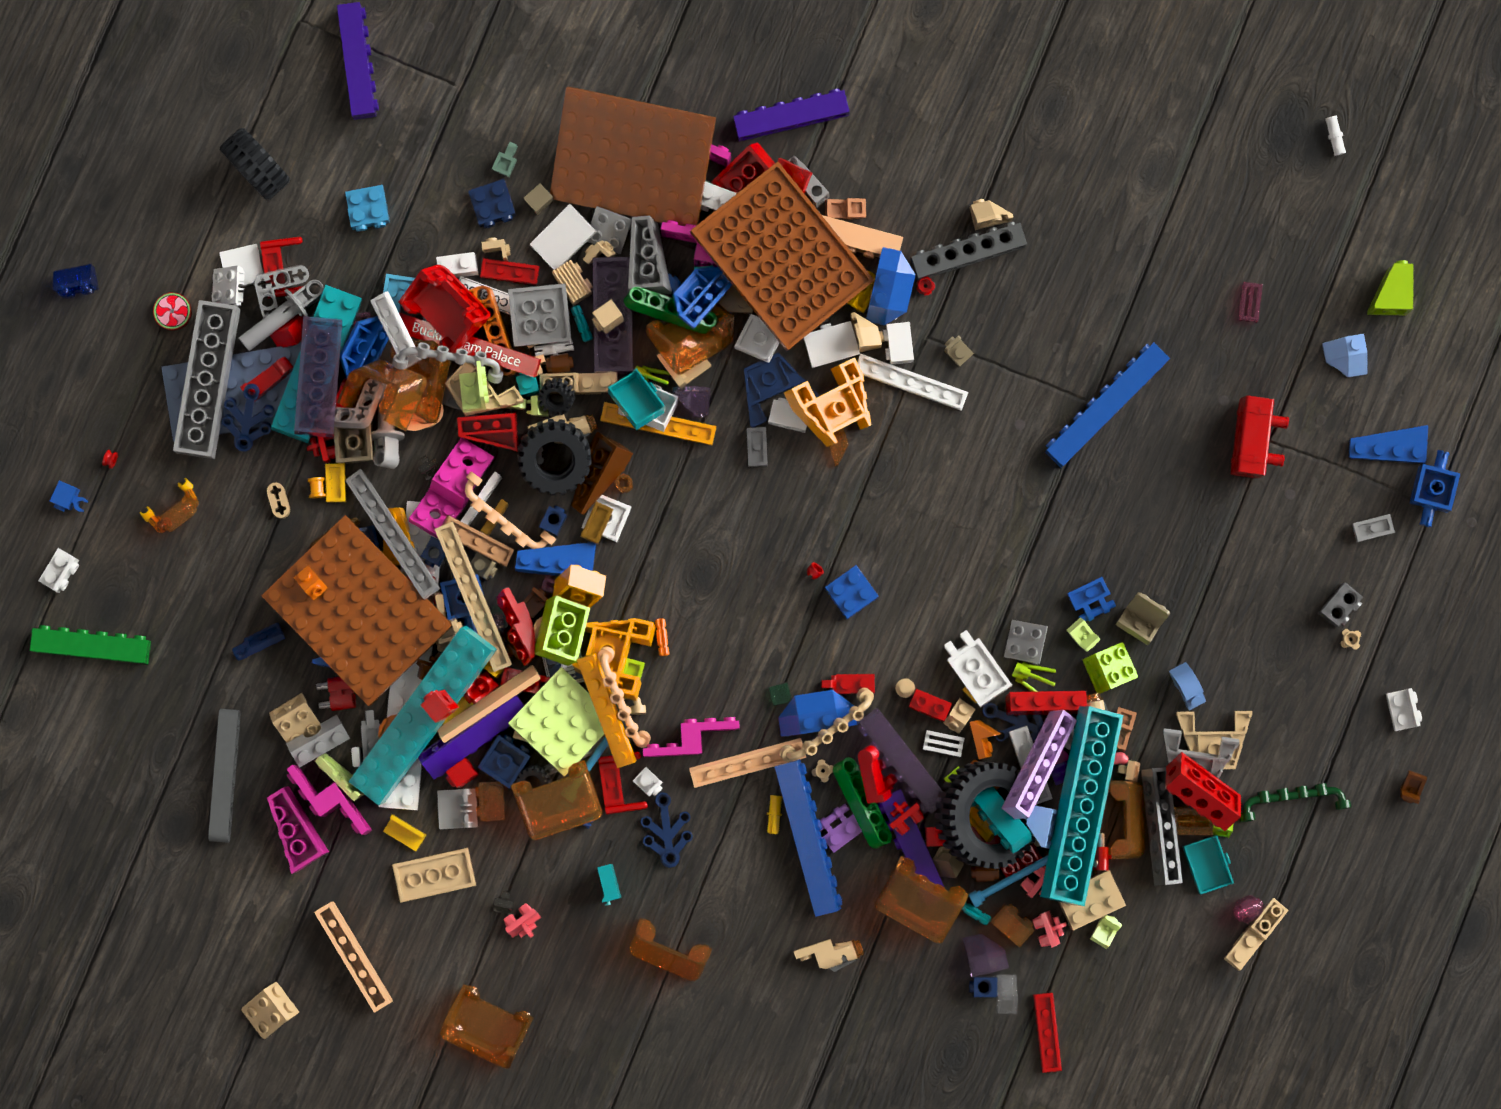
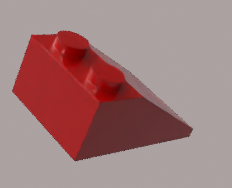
[711,142,775,193]

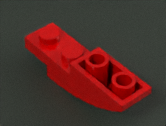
[496,587,535,666]

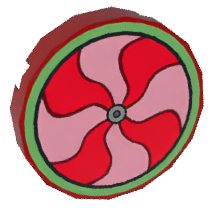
[153,292,192,331]

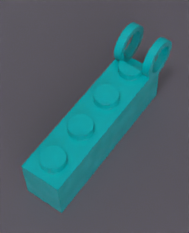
[971,787,1032,854]

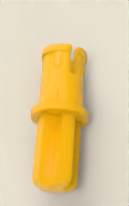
[767,795,782,834]

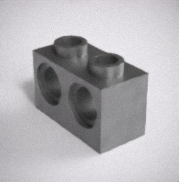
[1318,582,1363,628]

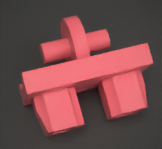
[1020,866,1046,898]
[504,903,541,938]
[1033,910,1067,948]

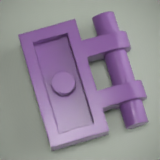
[820,804,862,853]

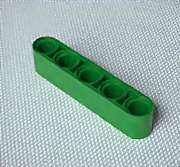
[624,286,717,334]
[833,757,892,849]

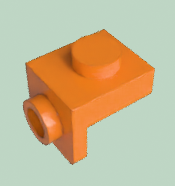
[293,565,328,600]

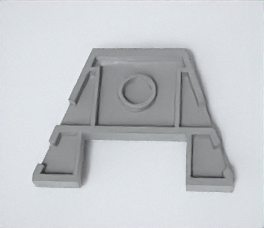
[1163,728,1240,779]

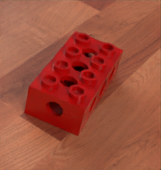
[1165,752,1241,831]

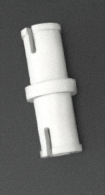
[1325,116,1346,156]
[534,339,574,356]

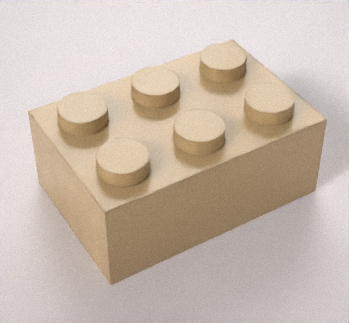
[1058,870,1126,930]

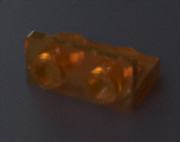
[475,782,505,821]

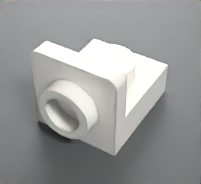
[633,767,663,797]

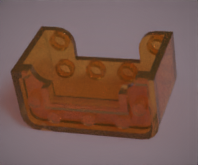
[875,856,969,943]

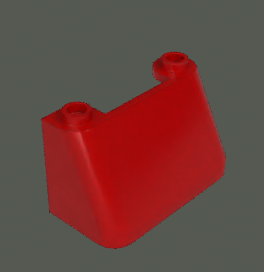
[398,265,490,353]

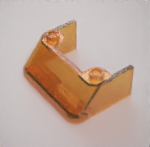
[337,359,427,431]

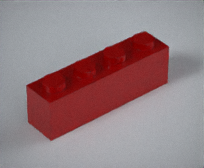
[1006,691,1087,715]

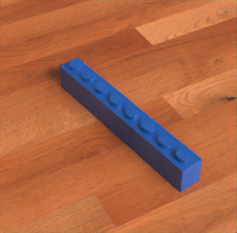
[1045,343,1170,468]
[775,759,842,917]

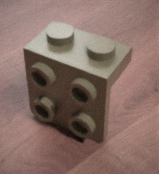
[1116,592,1170,645]

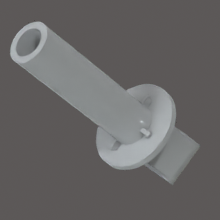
[239,280,324,351]
[371,370,405,469]

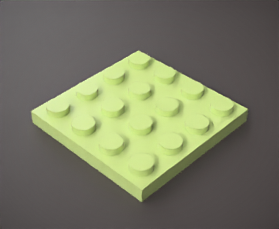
[508,667,604,777]

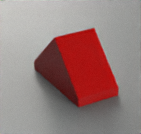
[270,314,310,348]

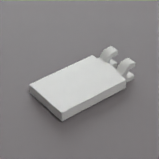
[944,630,1012,708]

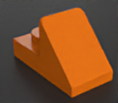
[970,720,1001,759]

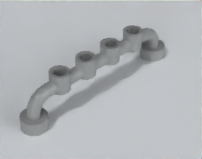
[392,343,503,383]

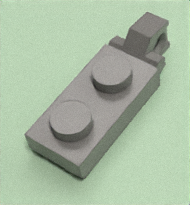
[360,710,380,761]

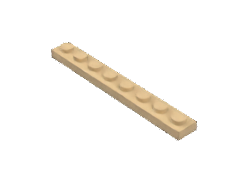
[435,522,512,672]

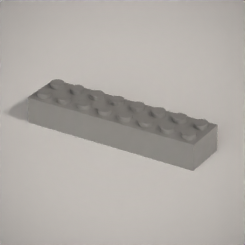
[173,300,240,459]

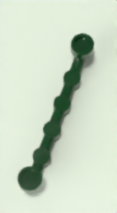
[1240,783,1351,822]

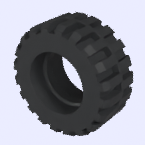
[219,128,290,200]
[517,419,591,496]

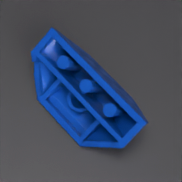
[866,247,915,325]
[673,267,732,329]
[339,316,389,390]
[778,690,857,737]

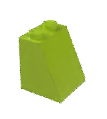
[1367,260,1413,316]

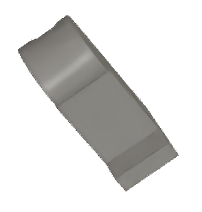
[788,156,830,208]

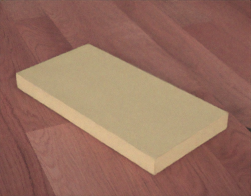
[392,848,476,903]

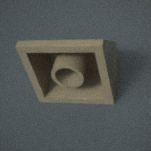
[334,423,373,464]

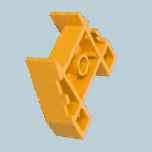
[784,357,871,447]
[572,618,656,701]

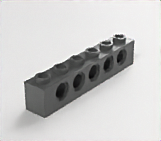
[911,222,1027,281]
[1141,767,1183,886]

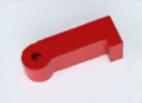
[240,356,294,403]
[858,745,892,803]

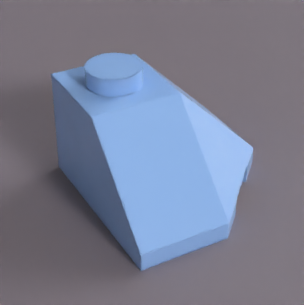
[1322,334,1367,377]
[1025,806,1057,849]

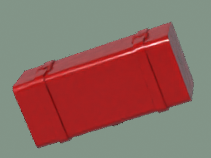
[1231,396,1289,478]

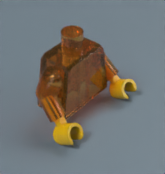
[140,478,199,533]

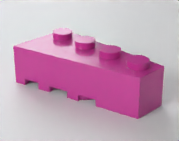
[267,786,329,874]

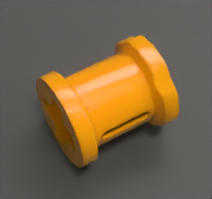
[308,477,326,499]

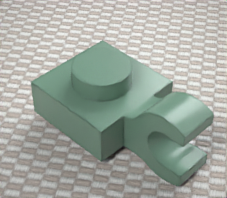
[492,142,518,178]

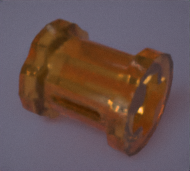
[615,474,633,493]

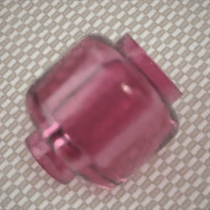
[1233,895,1263,923]

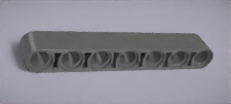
[209,709,241,843]

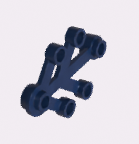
[221,384,275,452]
[982,703,1044,742]
[641,793,693,868]

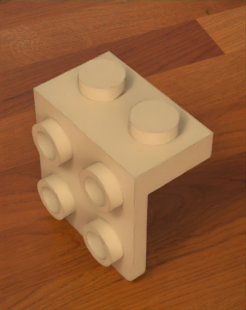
[242,982,299,1039]

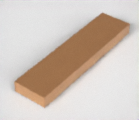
[442,515,514,567]

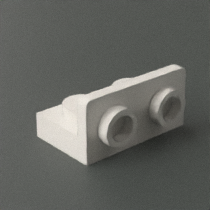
[38,548,79,593]
[1386,688,1422,731]

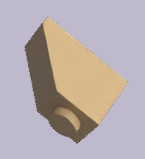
[970,199,1013,230]
[850,312,884,352]

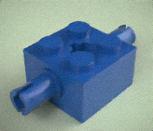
[1410,450,1460,527]
[440,572,484,634]

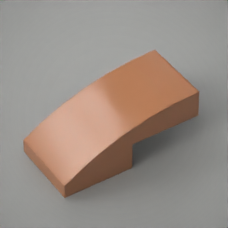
[825,198,866,219]
[1116,707,1137,752]

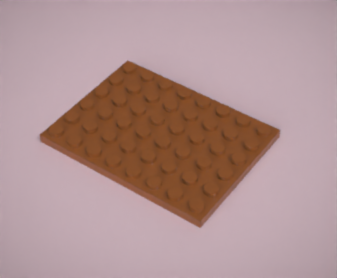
[550,86,716,226]
[690,162,875,351]
[261,515,452,707]

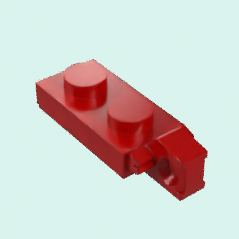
[821,674,875,694]

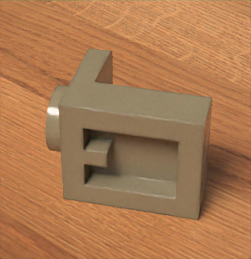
[944,336,974,367]
[470,553,498,581]

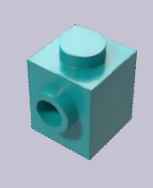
[516,373,540,398]

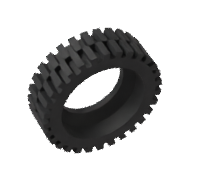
[935,761,1041,869]

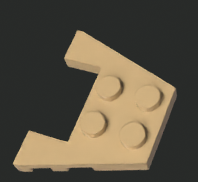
[445,363,524,416]
[1176,711,1252,769]

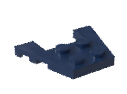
[744,353,819,428]

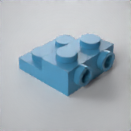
[345,185,390,232]

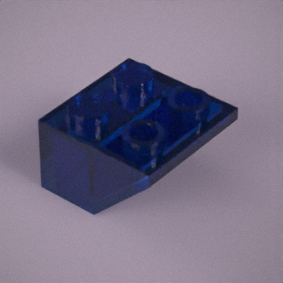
[53,264,99,299]

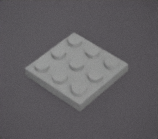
[508,284,571,347]

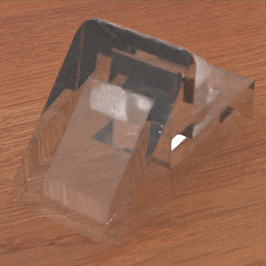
[997,974,1018,1014]

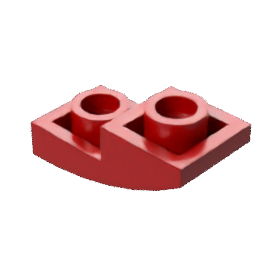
[1000,843,1042,878]

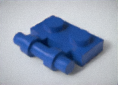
[1067,577,1116,621]

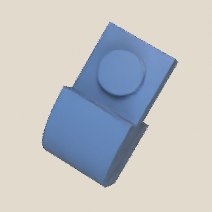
[1169,662,1206,710]

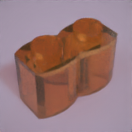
[989,904,1035,948]

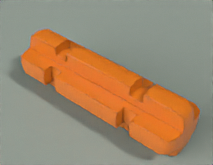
[655,618,669,656]

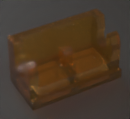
[1174,807,1213,835]

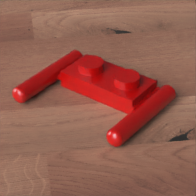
[260,237,303,298]
[598,752,648,815]

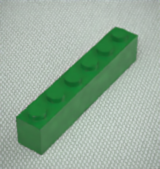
[30,625,151,664]

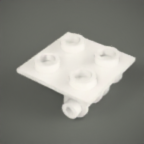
[212,266,245,306]

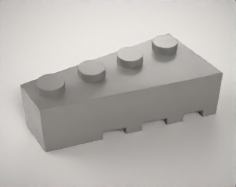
[628,215,672,294]

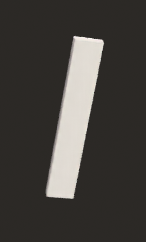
[857,354,968,411]

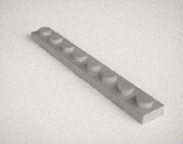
[345,469,440,600]

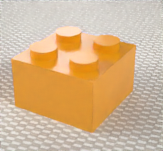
[553,564,606,608]

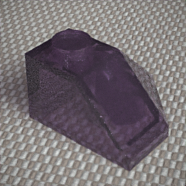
[672,386,711,418]
[963,934,1009,977]

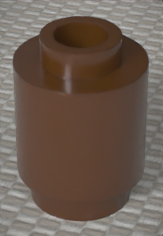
[545,353,574,373]
[971,866,999,882]

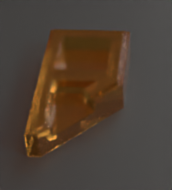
[829,428,849,466]

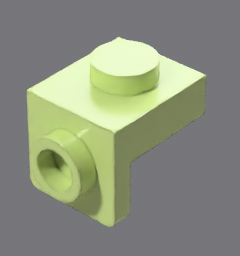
[1067,617,1100,652]
[1090,915,1122,949]

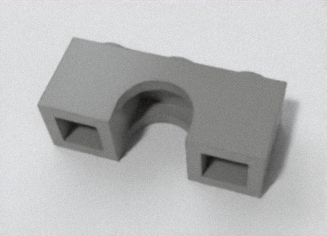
[286,715,350,768]

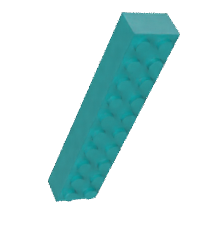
[348,626,497,805]
[1040,706,1124,906]

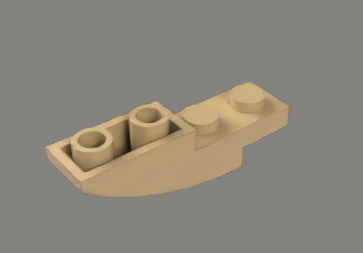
[540,372,618,394]
[1224,898,1289,971]

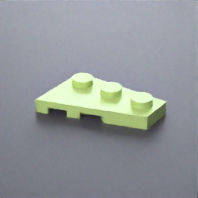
[315,753,364,801]

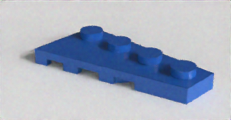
[1348,425,1428,464]
[515,542,596,576]

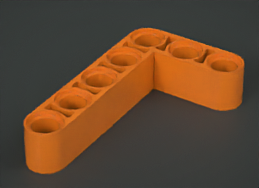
[469,286,516,376]

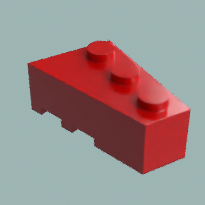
[457,413,519,452]

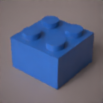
[825,565,879,620]

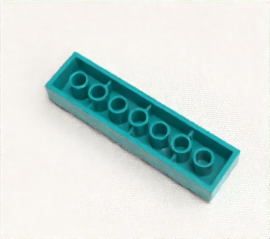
[271,285,362,443]

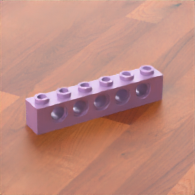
[1002,709,1077,819]

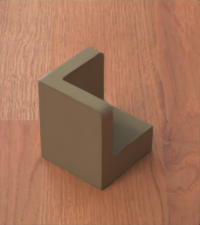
[524,183,554,215]
[932,846,964,878]

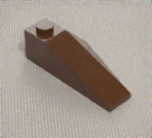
[571,432,633,515]

